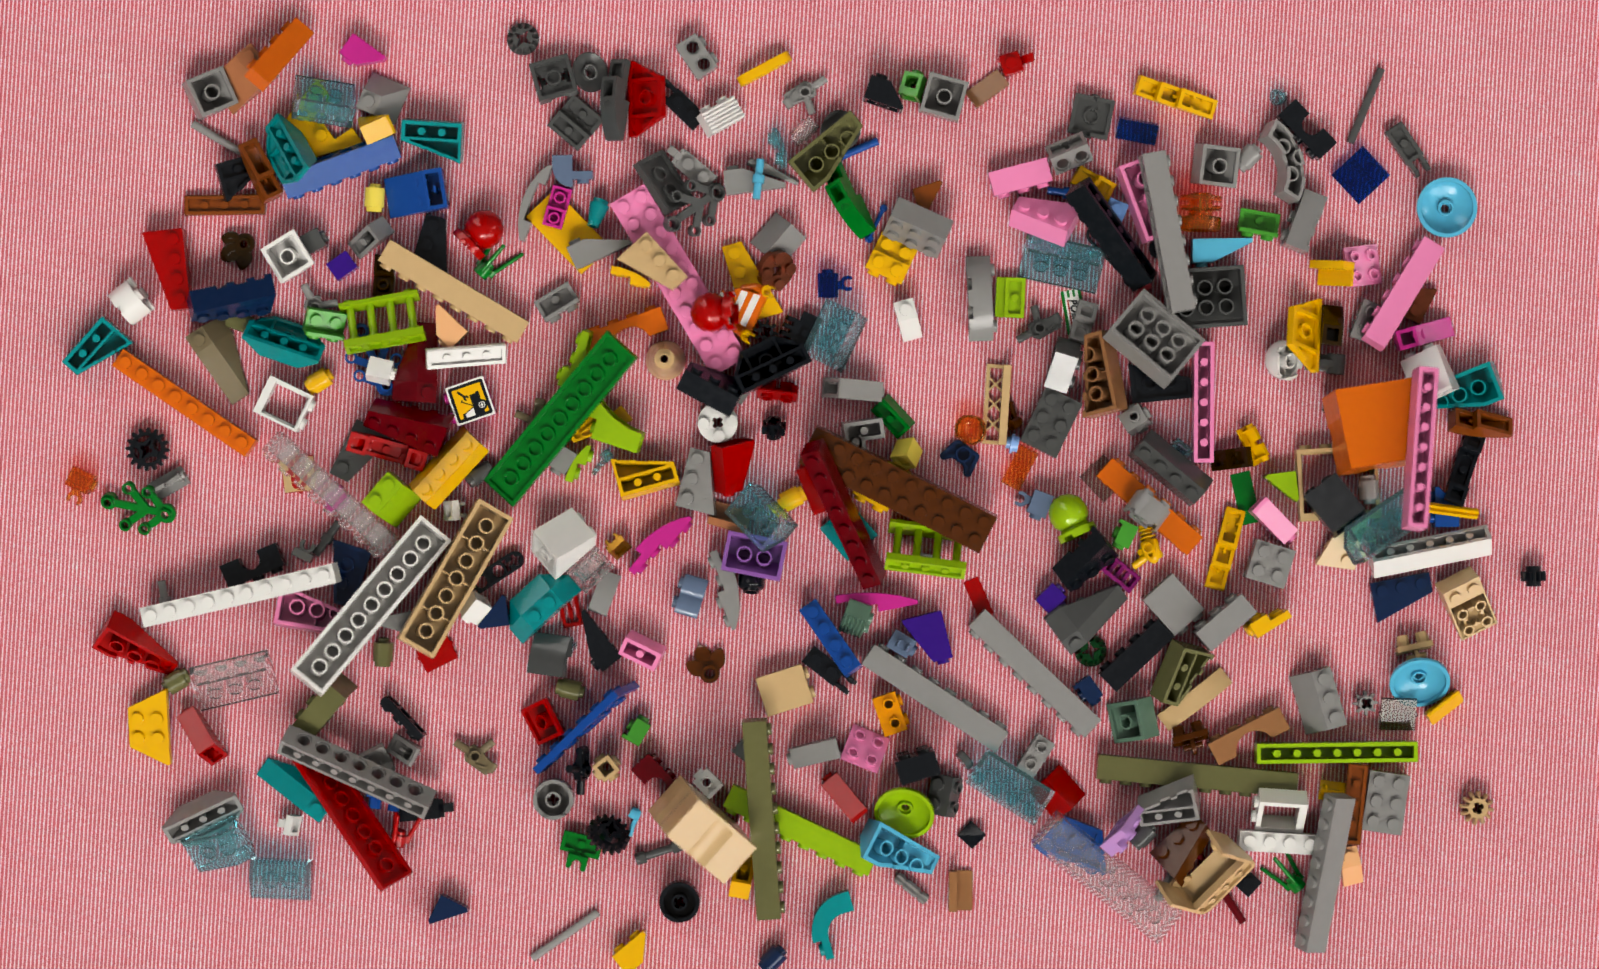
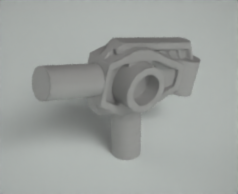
[782,75,828,115]
[300,283,338,310]

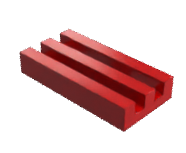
[560,595,583,628]

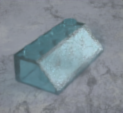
[1017,233,1105,294]
[1344,488,1411,565]
[965,749,1055,826]

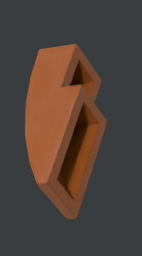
[238,137,283,205]
[1448,407,1513,438]

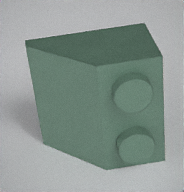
[1106,696,1160,744]

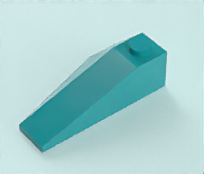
[1436,361,1505,409]
[257,758,327,823]

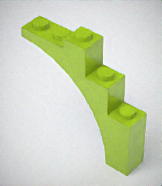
[556,329,646,453]

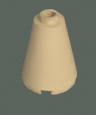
[646,340,686,380]

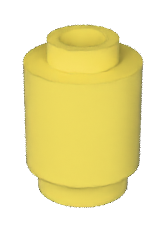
[364,184,385,213]

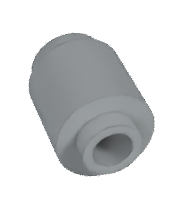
[1239,143,1262,173]
[1358,475,1379,504]

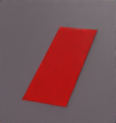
[963,576,994,616]

